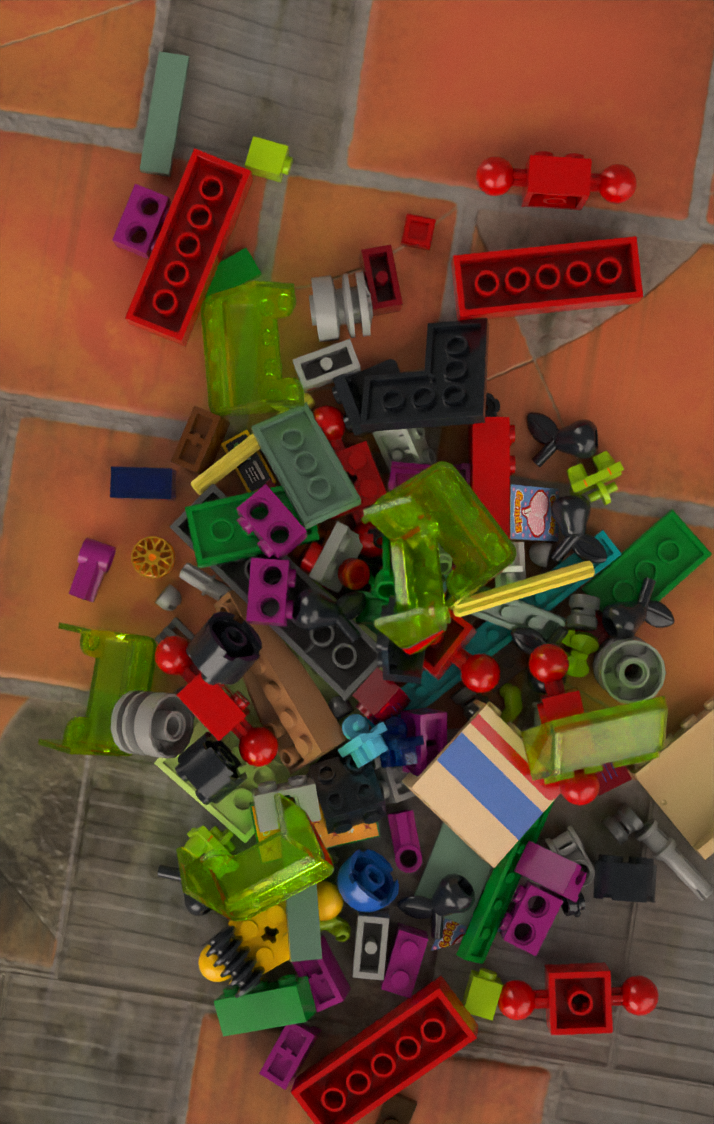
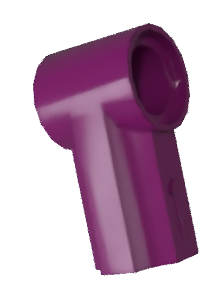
[68,537,116,602]
[387,809,422,873]

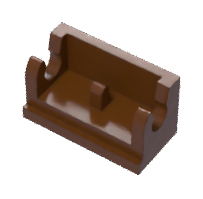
[170,406,230,475]

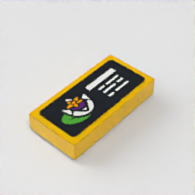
[221,430,277,493]

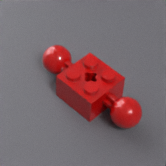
[476,151,637,210]
[312,405,388,557]
[367,586,500,693]
[155,636,278,767]
[529,644,600,805]
[498,962,659,1035]

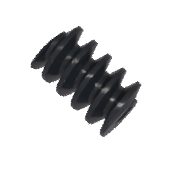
[202,925,265,998]

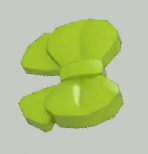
[561,628,599,677]

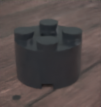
[186,612,262,685]
[175,732,247,805]
[593,854,657,903]

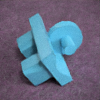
[338,714,389,768]

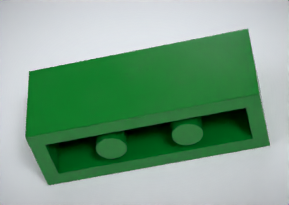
[214,974,317,1037]

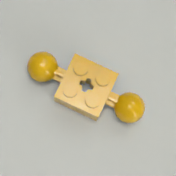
[198,881,344,982]

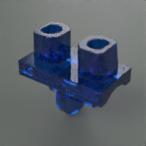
[380,716,425,768]

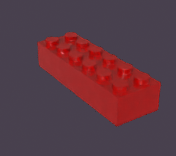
[125,148,253,347]
[451,236,643,321]
[291,976,478,1124]

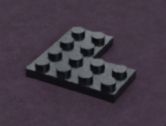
[360,318,489,432]

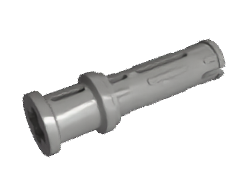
[635,819,714,901]

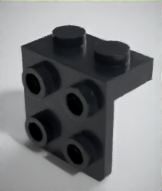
[332,359,401,437]
[376,595,429,684]
[309,754,386,834]

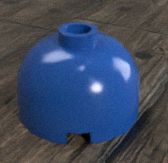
[337,849,399,913]

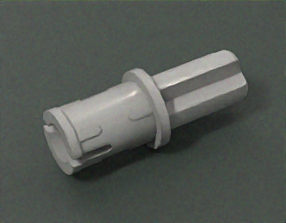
[179,563,233,601]

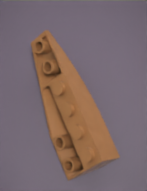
[214,590,347,775]

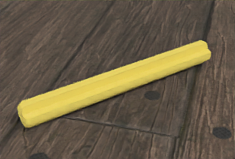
[191,393,316,495]
[451,561,595,617]

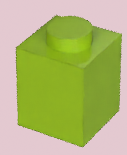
[245,136,293,183]
[462,968,503,1021]

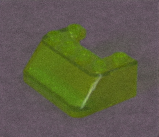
[201,280,304,416]
[520,696,668,784]

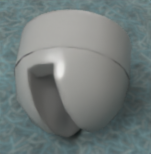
[529,542,552,567]
[155,584,181,611]

